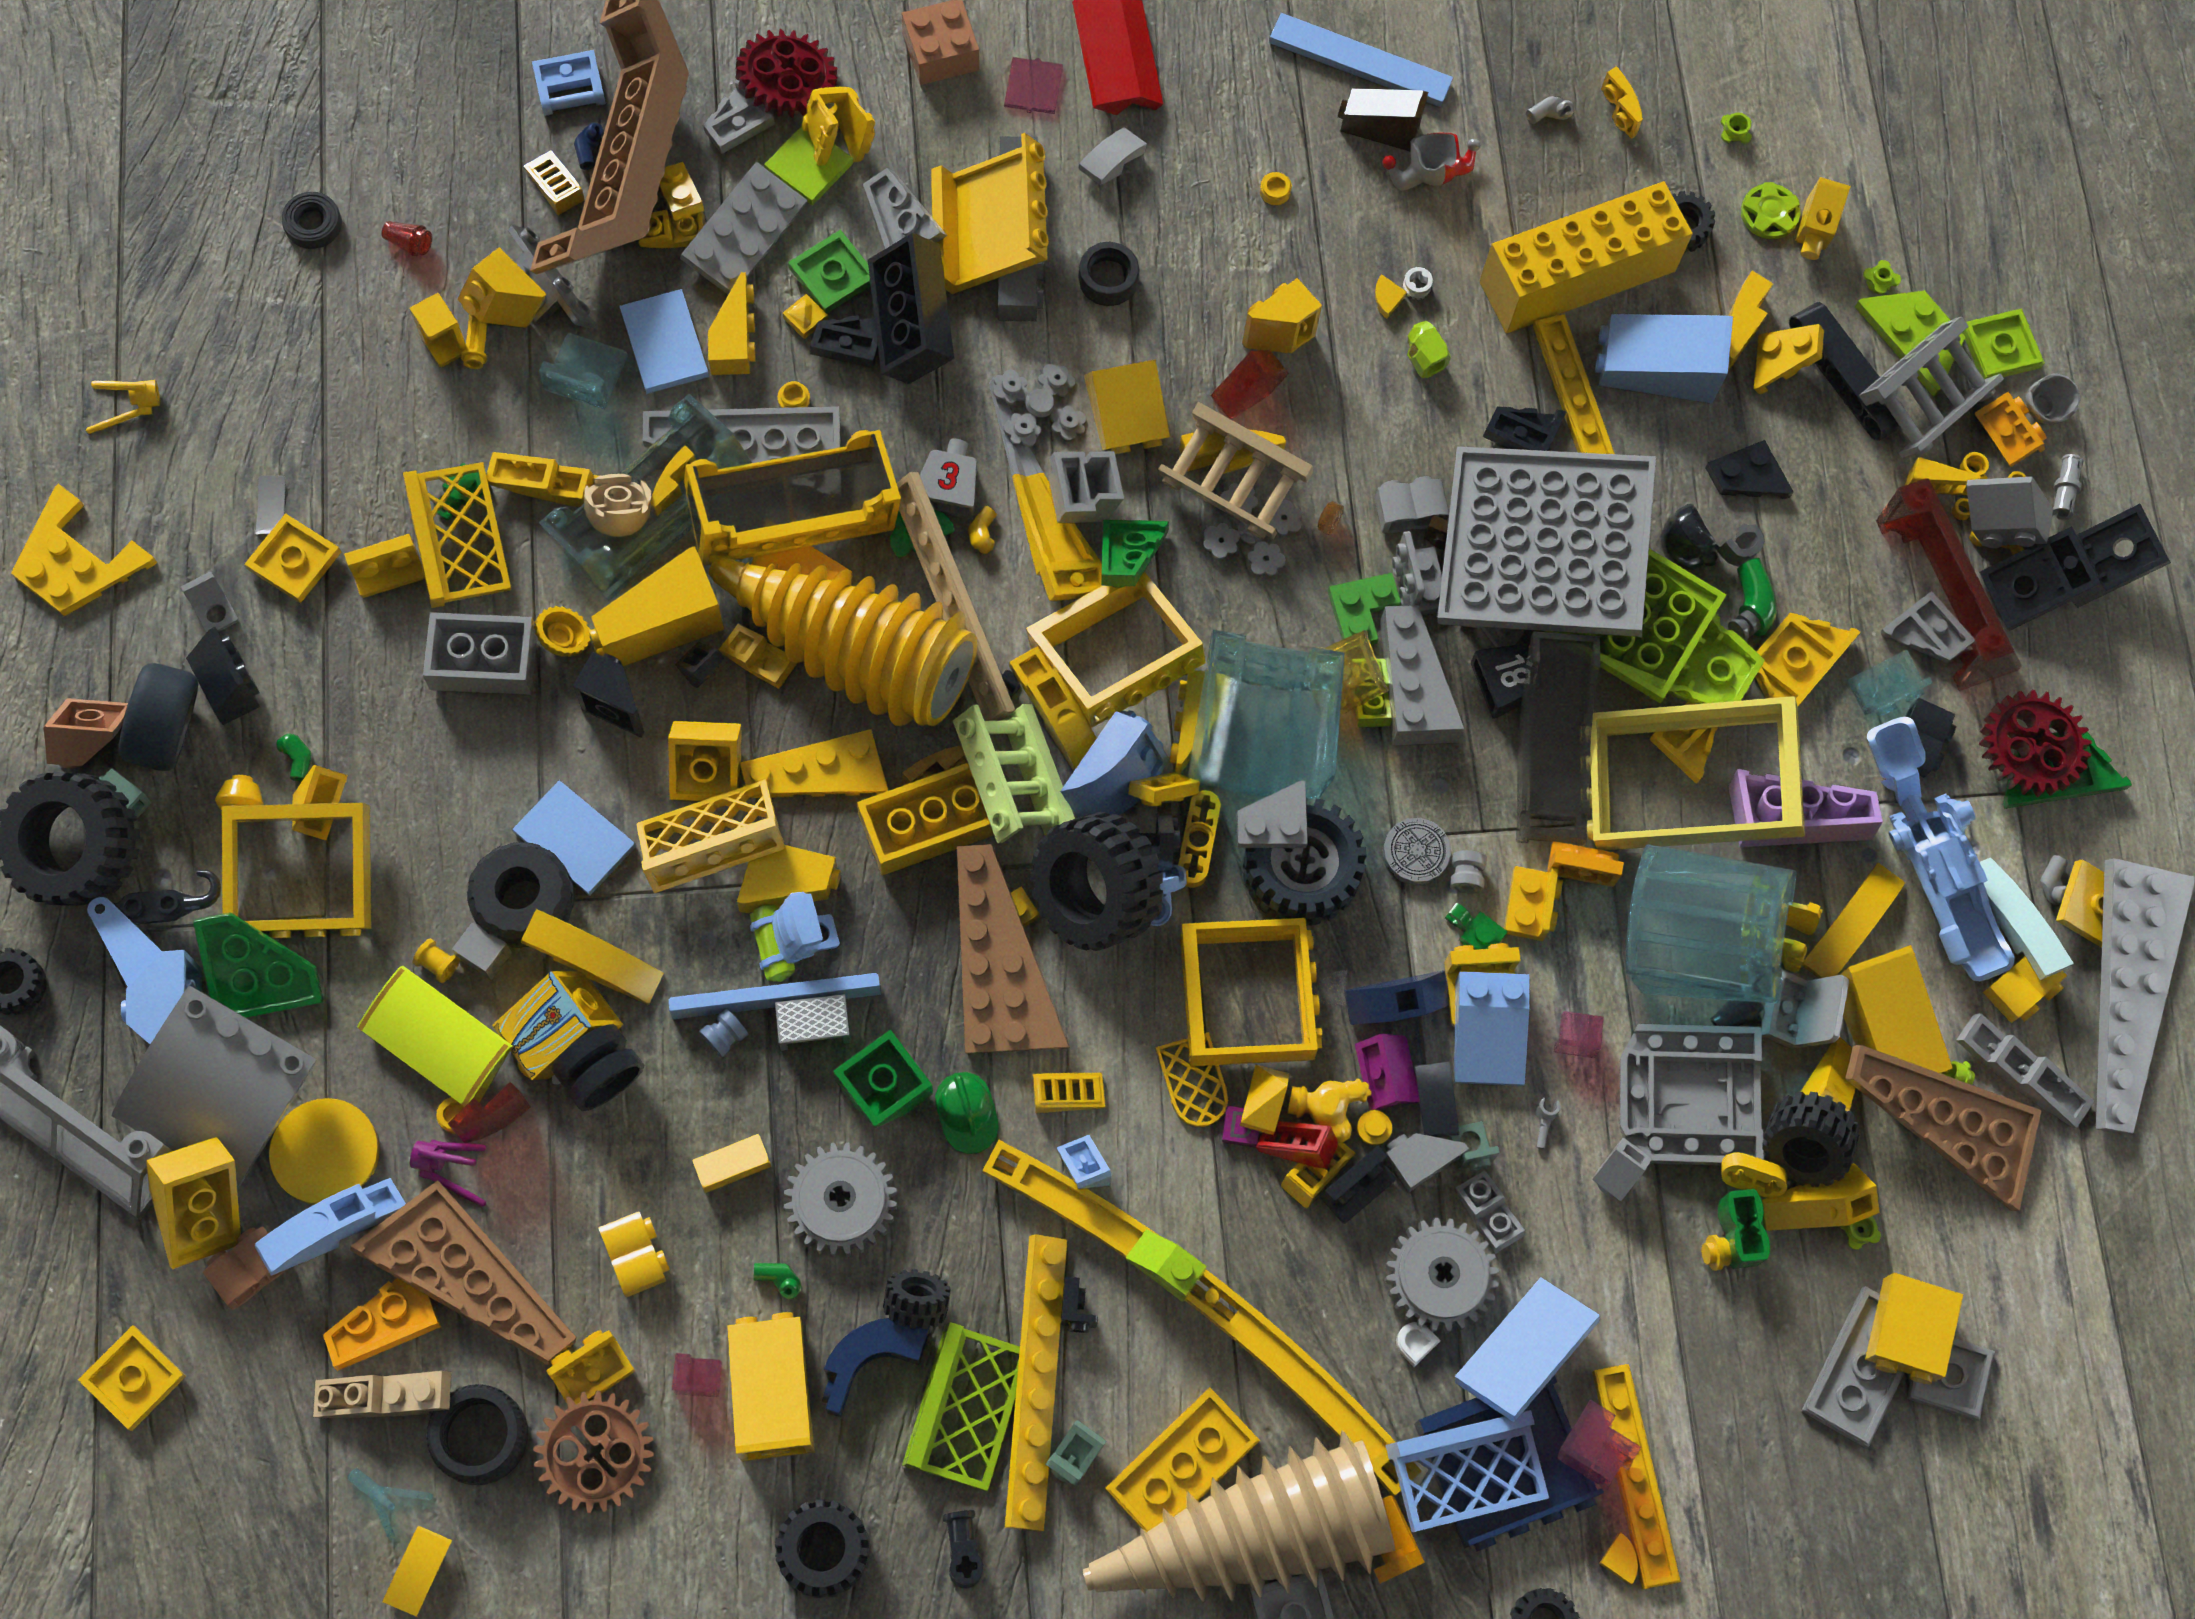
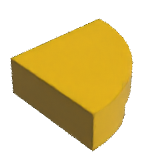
[1375,274,1407,319]
[1599,1532,1638,1585]

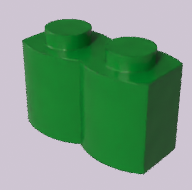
[1718,1189,1770,1269]

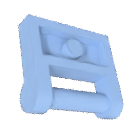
[532,50,606,116]

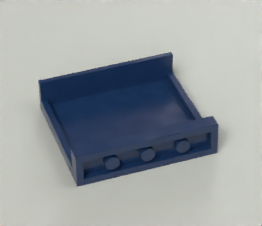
[1414,1375,1604,1552]

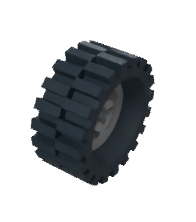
[1242,797,1367,926]

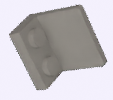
[1392,531,1442,615]

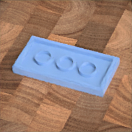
[1455,1277,1600,1422]

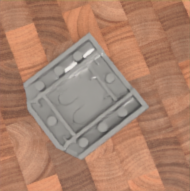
[1620,1024,1764,1166]

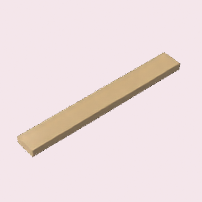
[897,472,1015,721]

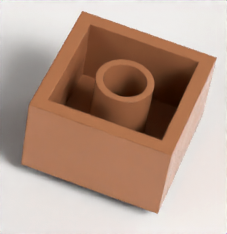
[902,0,979,85]

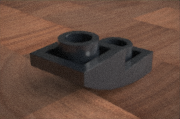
[1415,1062,1459,1137]

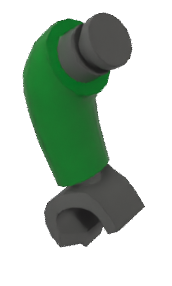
[1717,523,1777,640]

